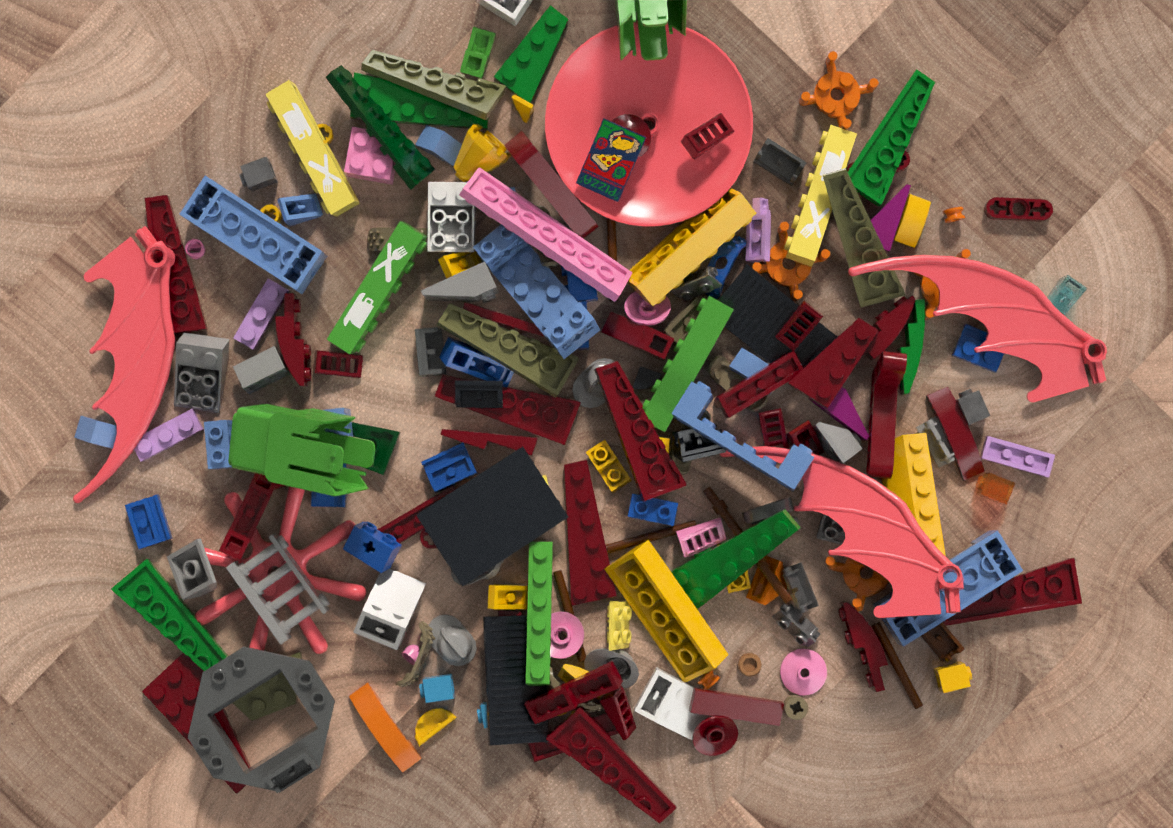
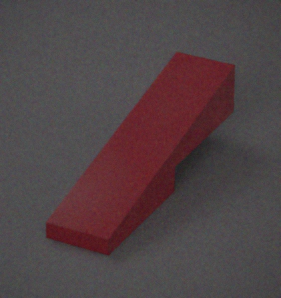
[440,429,538,456]
[525,661,623,724]

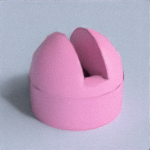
[185,239,205,259]
[401,644,420,665]

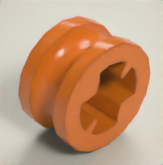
[942,207,965,223]
[697,670,720,690]

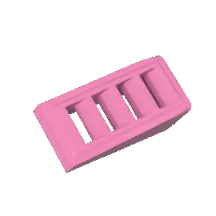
[676,518,727,558]

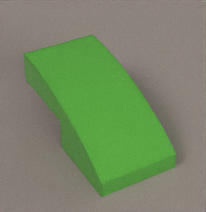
[460,27,496,78]

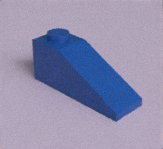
[439,337,514,387]

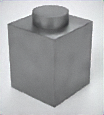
[239,157,278,192]
[956,389,990,425]

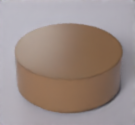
[738,653,762,677]

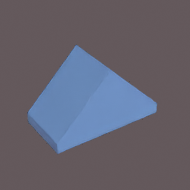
[415,125,462,166]
[277,193,323,227]
[74,416,117,449]

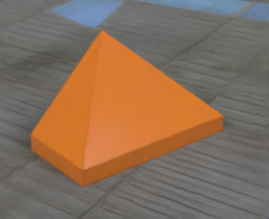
[746,556,787,605]

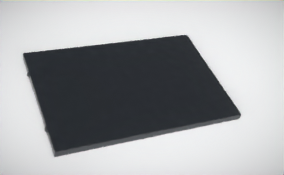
[416,446,569,587]

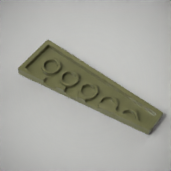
[361,50,506,120]
[823,168,905,308]
[436,303,579,398]

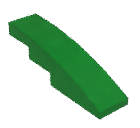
[897,299,925,395]

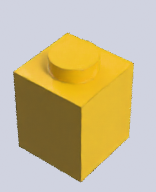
[933,662,972,693]

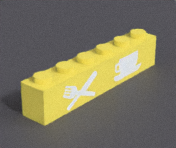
[266,80,360,217]
[784,125,857,267]

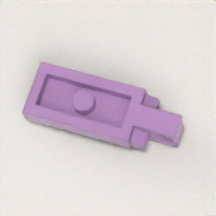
[746,198,771,263]

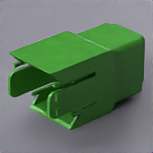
[615,0,687,60]
[228,404,375,496]

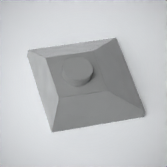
[813,422,862,464]
[167,538,217,600]

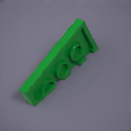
[494,5,568,103]

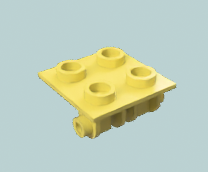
[607,601,632,651]

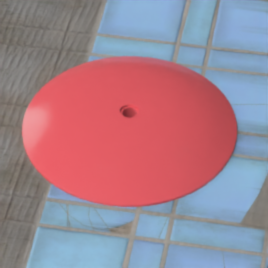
[545,21,753,227]

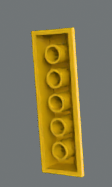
[627,188,757,306]
[881,433,946,556]
[605,540,729,683]

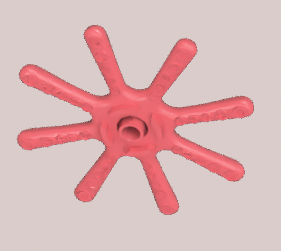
[195,486,366,654]

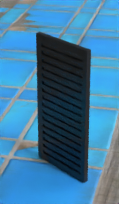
[718,264,838,369]
[483,615,549,746]

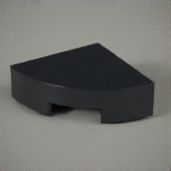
[633,366,661,390]

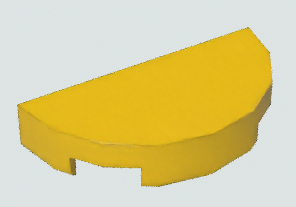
[415,708,457,747]

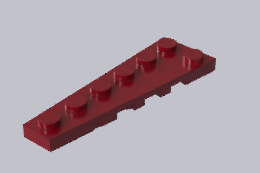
[144,195,208,334]
[594,361,687,502]
[434,375,581,445]
[564,460,617,606]
[943,558,1082,626]
[546,706,677,824]

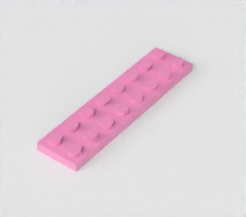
[459,167,632,302]

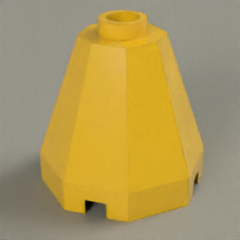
[453,124,512,182]

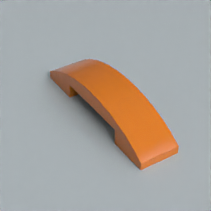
[349,682,422,773]

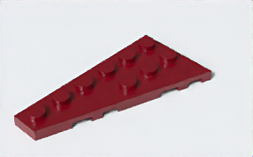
[142,653,251,794]

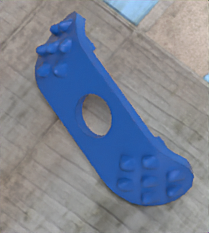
[705,236,747,299]

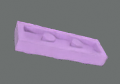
[233,279,289,350]
[134,409,204,462]
[980,436,1055,477]

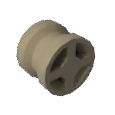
[783,695,808,720]

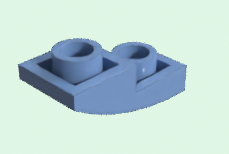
[729,348,772,395]

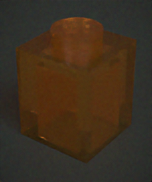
[975,472,1015,505]

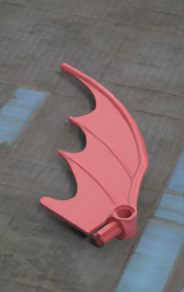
[73,226,175,503]
[848,255,1107,403]
[720,446,964,618]

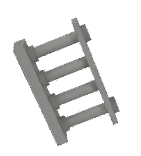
[226,533,330,645]

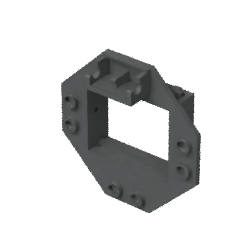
[188,646,335,793]

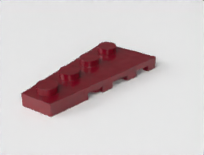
[788,318,879,409]

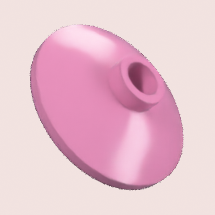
[624,292,671,325]
[551,612,584,659]
[780,649,827,695]

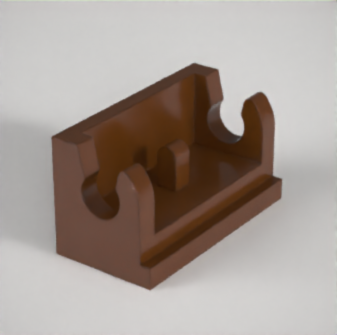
[921,622,965,662]

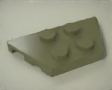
[233,652,302,721]

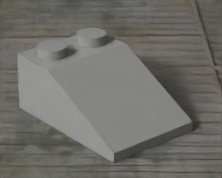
[421,262,499,303]

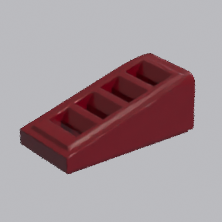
[681,113,734,160]
[775,300,823,351]
[313,350,363,378]
[757,408,789,449]
[600,685,636,741]

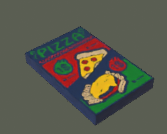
[576,118,647,202]

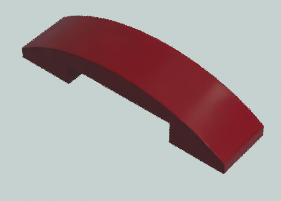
[926,387,985,481]
[219,473,277,561]

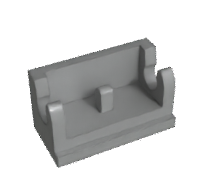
[233,346,290,394]

